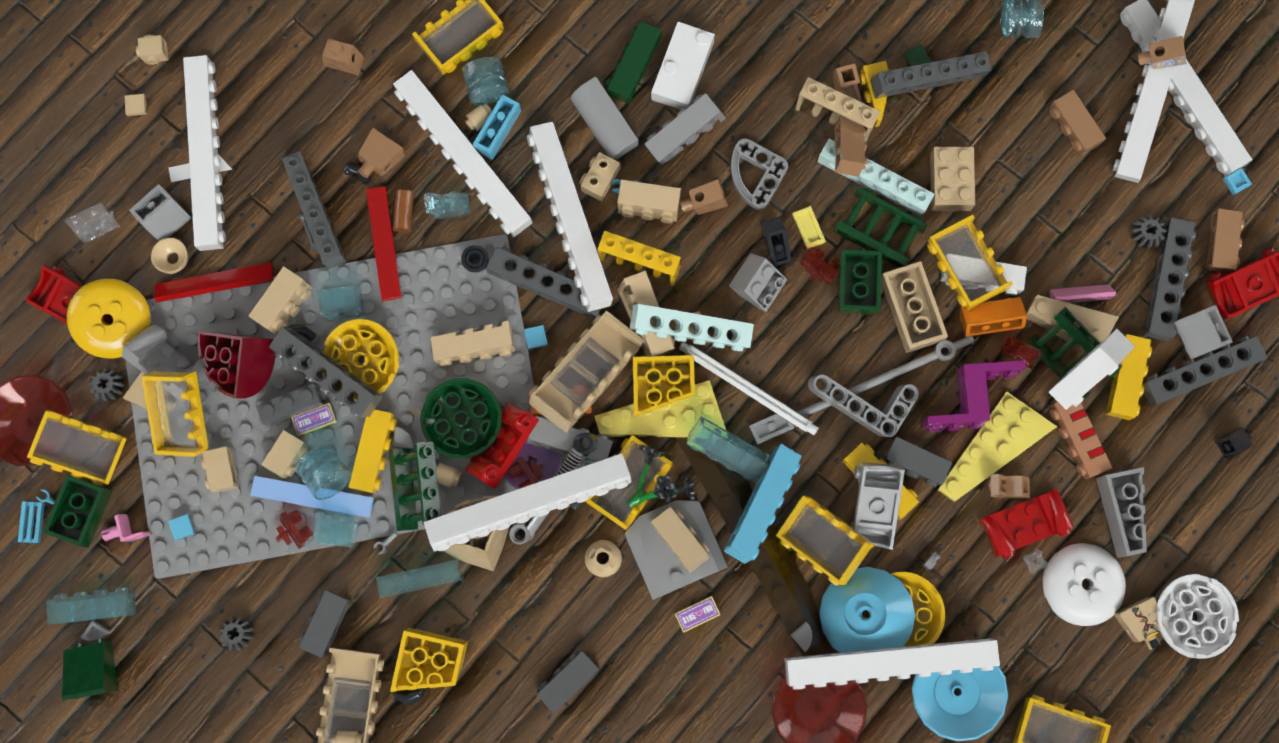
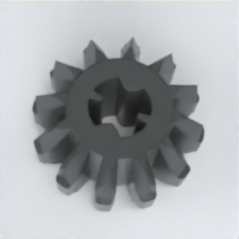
[1131,214,1167,249]
[88,367,125,402]
[218,616,254,651]

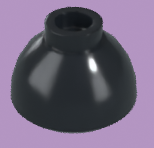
[461,245,489,273]

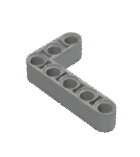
[808,375,918,437]

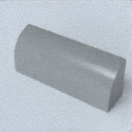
[570,77,638,160]

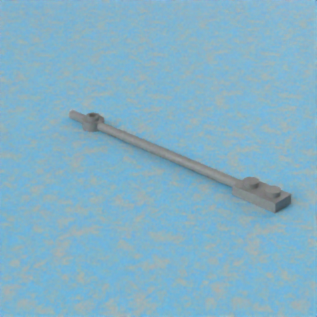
[749,336,974,445]

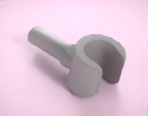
[373,532,398,555]

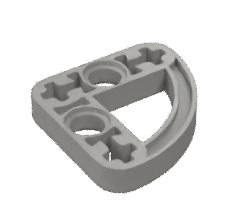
[731,139,788,210]

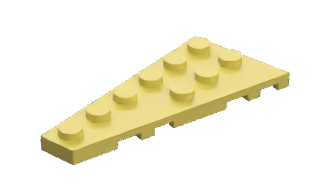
[595,380,728,438]
[937,392,1057,502]

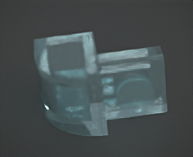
[424,191,470,219]

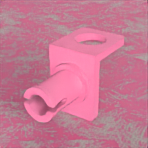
[101,514,151,542]

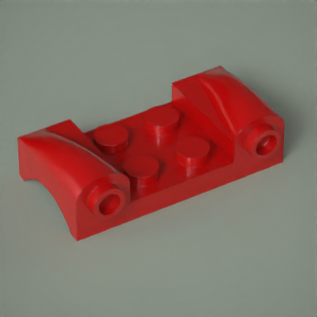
[1206,247,1279,319]
[25,265,112,324]
[464,402,539,489]
[979,489,1074,559]

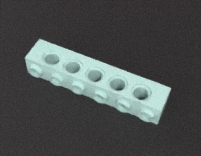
[817,139,935,217]
[630,304,754,351]

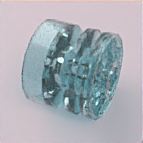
[1001,0,1044,39]
[462,57,510,105]
[296,445,351,500]

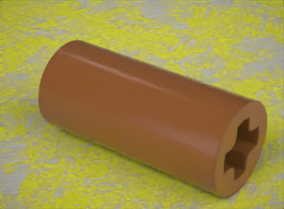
[393,190,414,233]

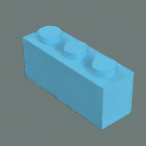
[473,94,521,160]

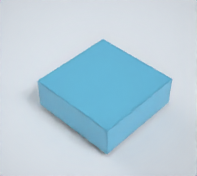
[1223,168,1252,195]
[524,325,548,350]
[168,514,196,541]

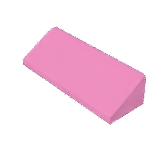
[1049,285,1116,303]

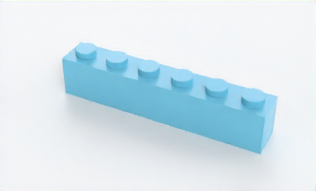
[724,444,802,564]

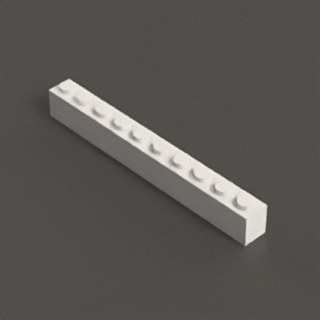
[1113,0,1195,183]
[1120,0,1252,177]
[183,55,226,251]
[393,70,532,237]
[527,122,613,312]
[424,454,631,551]
[784,638,1000,689]

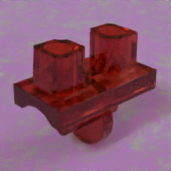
[801,248,839,285]
[1002,337,1042,369]
[507,456,544,489]
[275,510,313,549]

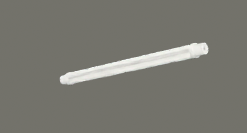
[679,342,819,435]

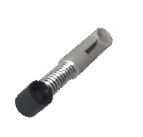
[509,433,598,544]

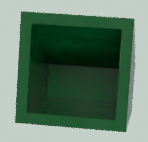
[62,638,118,701]

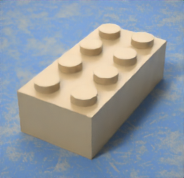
[881,261,948,353]

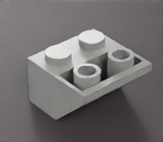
[129,184,191,241]
[729,253,787,312]
[1174,305,1233,359]

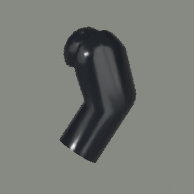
[343,162,371,185]
[287,324,317,342]
[393,688,425,705]

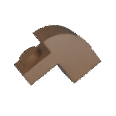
[833,63,862,102]
[988,474,1030,498]

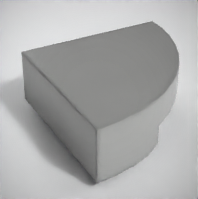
[393,427,414,449]
[921,550,940,570]
[80,620,111,641]
[791,622,812,652]

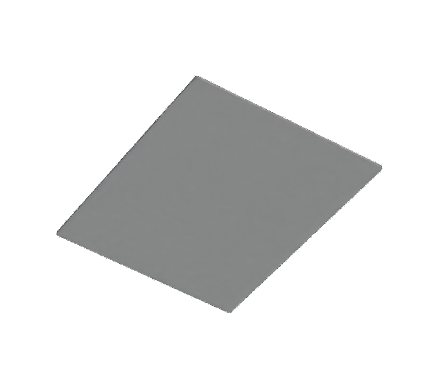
[126,234,536,579]

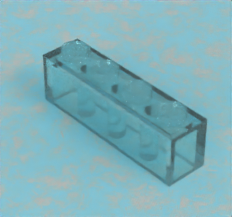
[687,416,770,483]
[376,560,464,598]
[46,587,136,625]

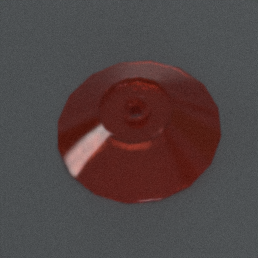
[0,375,73,466]
[771,676,867,743]

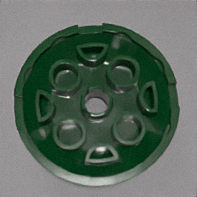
[420,378,502,459]

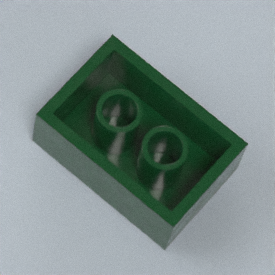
[837,250,882,315]
[43,475,112,548]

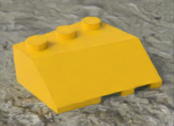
[633,355,695,417]
[390,628,468,692]

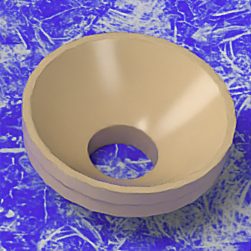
[151,238,189,274]
[585,540,622,577]

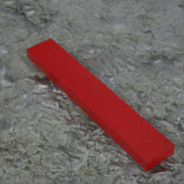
[366,186,402,302]
[154,262,274,303]

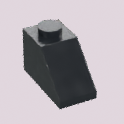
[760,217,792,267]
[1215,427,1253,458]

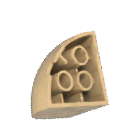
[442,496,509,571]

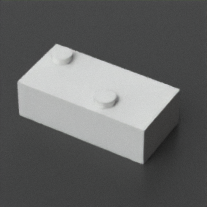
[651,22,715,110]
[1049,329,1135,410]

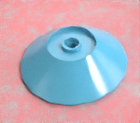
[819,567,915,653]
[912,666,1008,742]

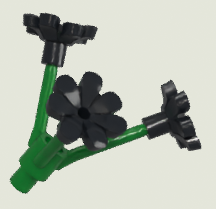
[627,445,695,508]

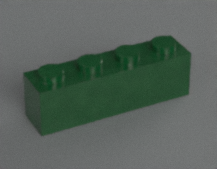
[606,21,662,104]

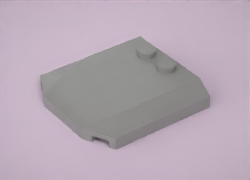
[625,500,728,600]

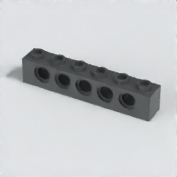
[870,51,992,99]
[282,151,346,269]
[1144,217,1196,341]
[487,247,601,320]
[269,327,383,418]
[1142,336,1268,407]

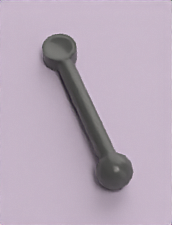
[299,213,317,252]

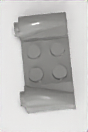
[121,324,210,403]
[846,462,905,550]

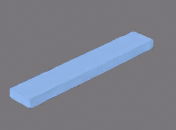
[250,476,375,518]

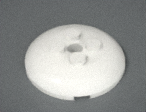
[1042,543,1126,626]
[1156,574,1239,659]

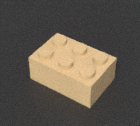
[930,147,975,211]
[618,180,681,223]
[249,266,312,335]

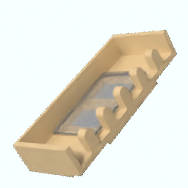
[529,311,644,433]
[316,648,384,743]

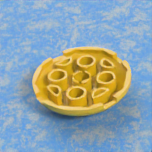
[67,278,151,359]
[323,319,399,400]
[862,572,945,647]

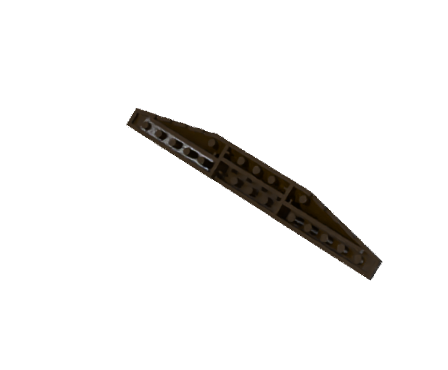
[675,436,844,698]

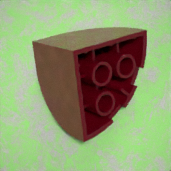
[198,331,275,399]

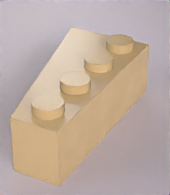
[617,270,675,357]
[1026,295,1118,349]
[431,321,516,366]

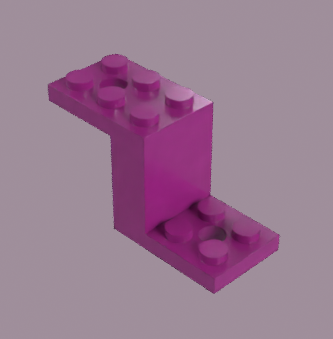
[921,360,1026,432]

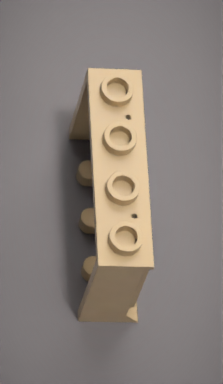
[795,77,881,142]

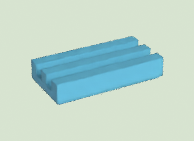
[18,501,45,543]

